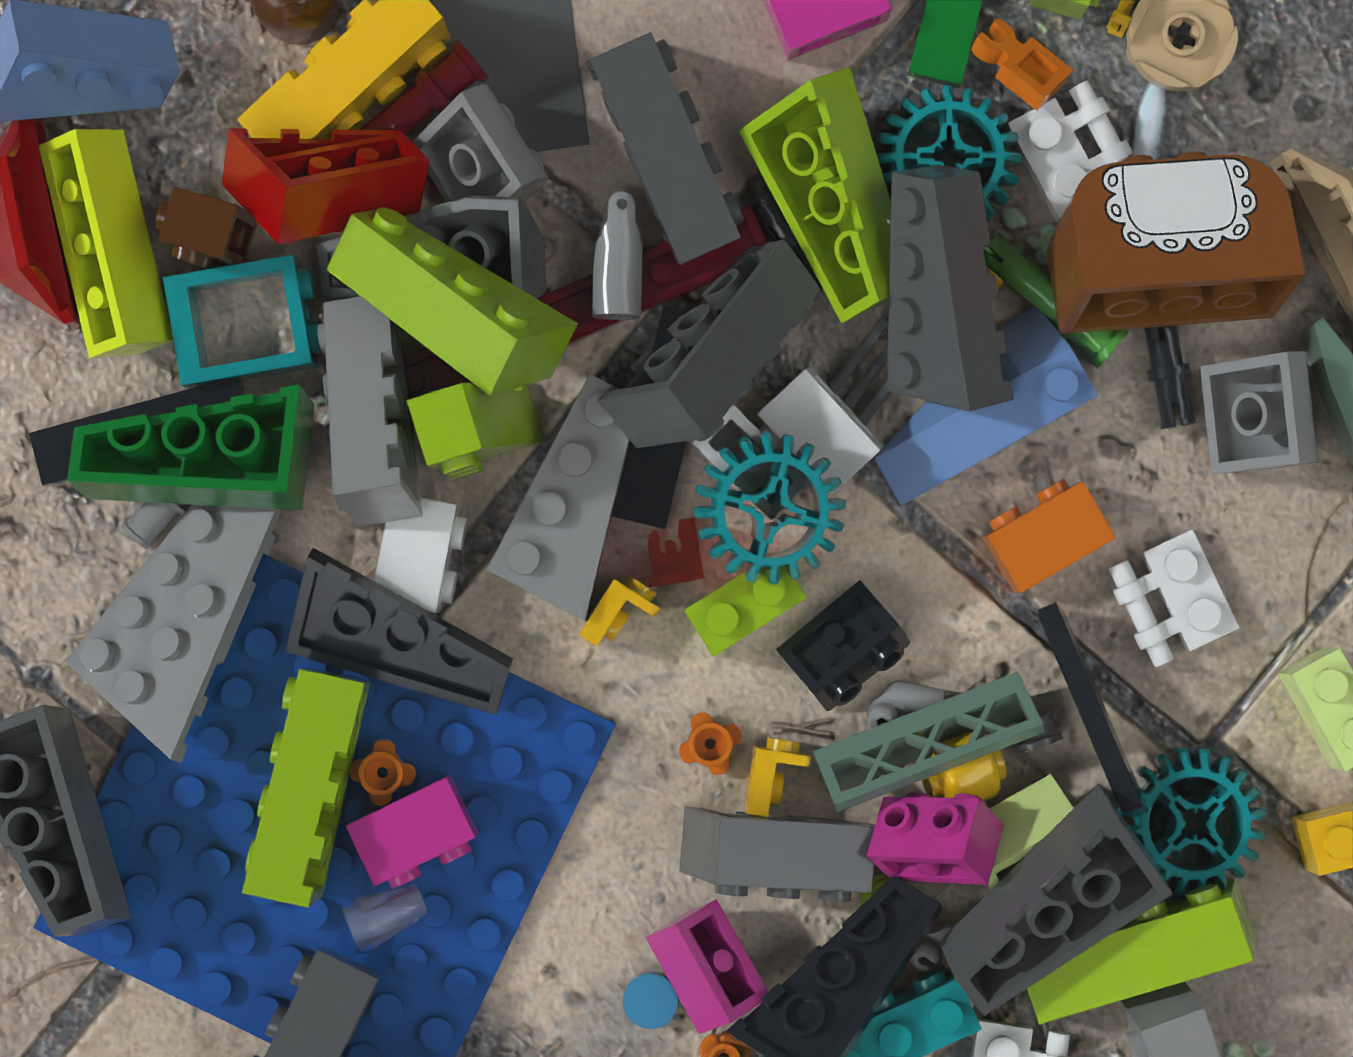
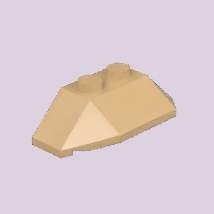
[1269,149,1353,328]

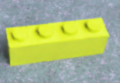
[38,129,173,358]

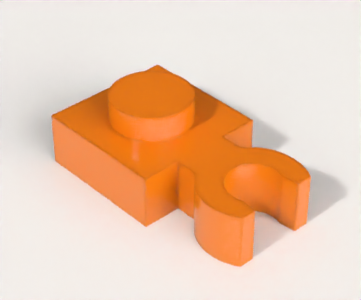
[971,18,1073,111]

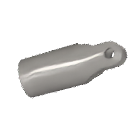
[592,191,643,320]

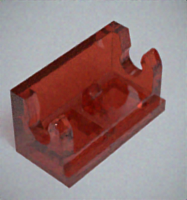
[647,517,704,588]

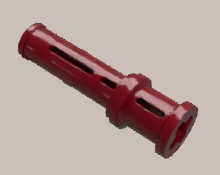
[358,39,489,135]

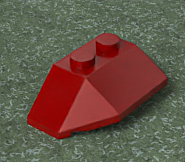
[0,118,82,329]

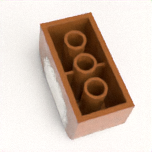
[1047,151,1306,334]

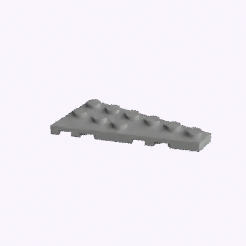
[65,439,316,764]

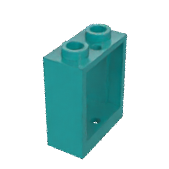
[163,255,322,389]

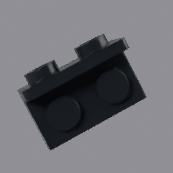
[776,580,910,711]

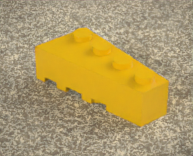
[237,0,452,139]

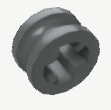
[1008,712,1063,753]

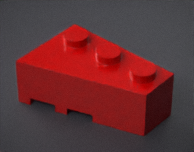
[222,128,429,244]

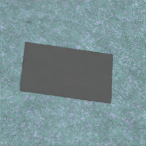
[429,0,590,152]

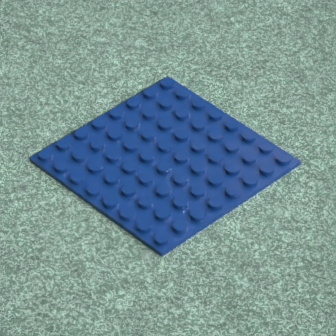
[33,554,616,1057]

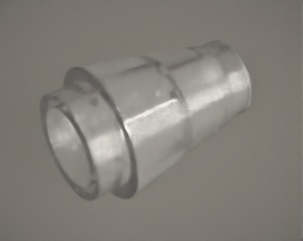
[342,884,428,950]

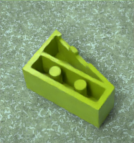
[407,383,545,480]

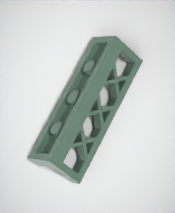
[813,672,1045,813]

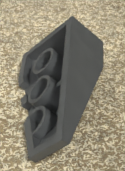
[317,195,547,299]

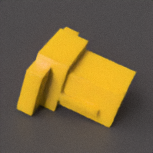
[1106,0,1135,38]

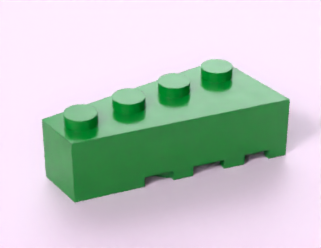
[67,384,315,510]

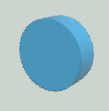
[623,971,678,1029]

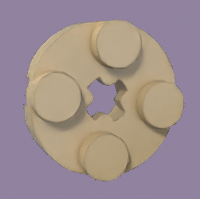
[1126,0,1238,92]

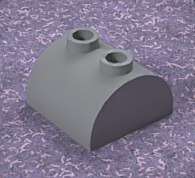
[413,84,548,203]
[1200,351,1318,475]

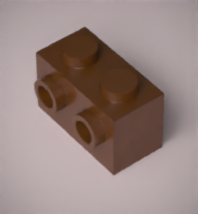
[155,186,258,269]

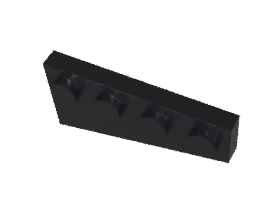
[285,548,513,715]
[726,876,943,1057]

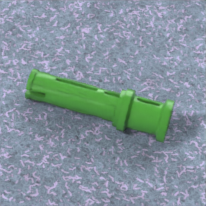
[984,233,1129,369]

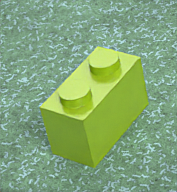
[684,551,807,657]

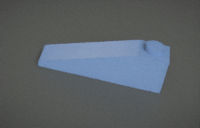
[874,306,1098,506]

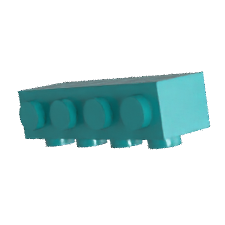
[847,969,982,1057]

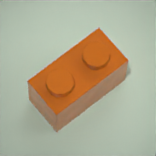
[982,478,1116,594]

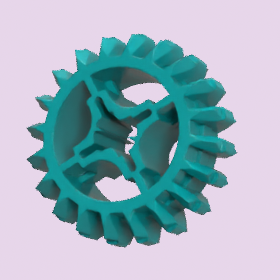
[876,85,1022,221]
[693,432,846,584]
[1117,748,1266,896]

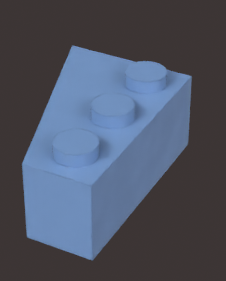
[0,0,180,122]

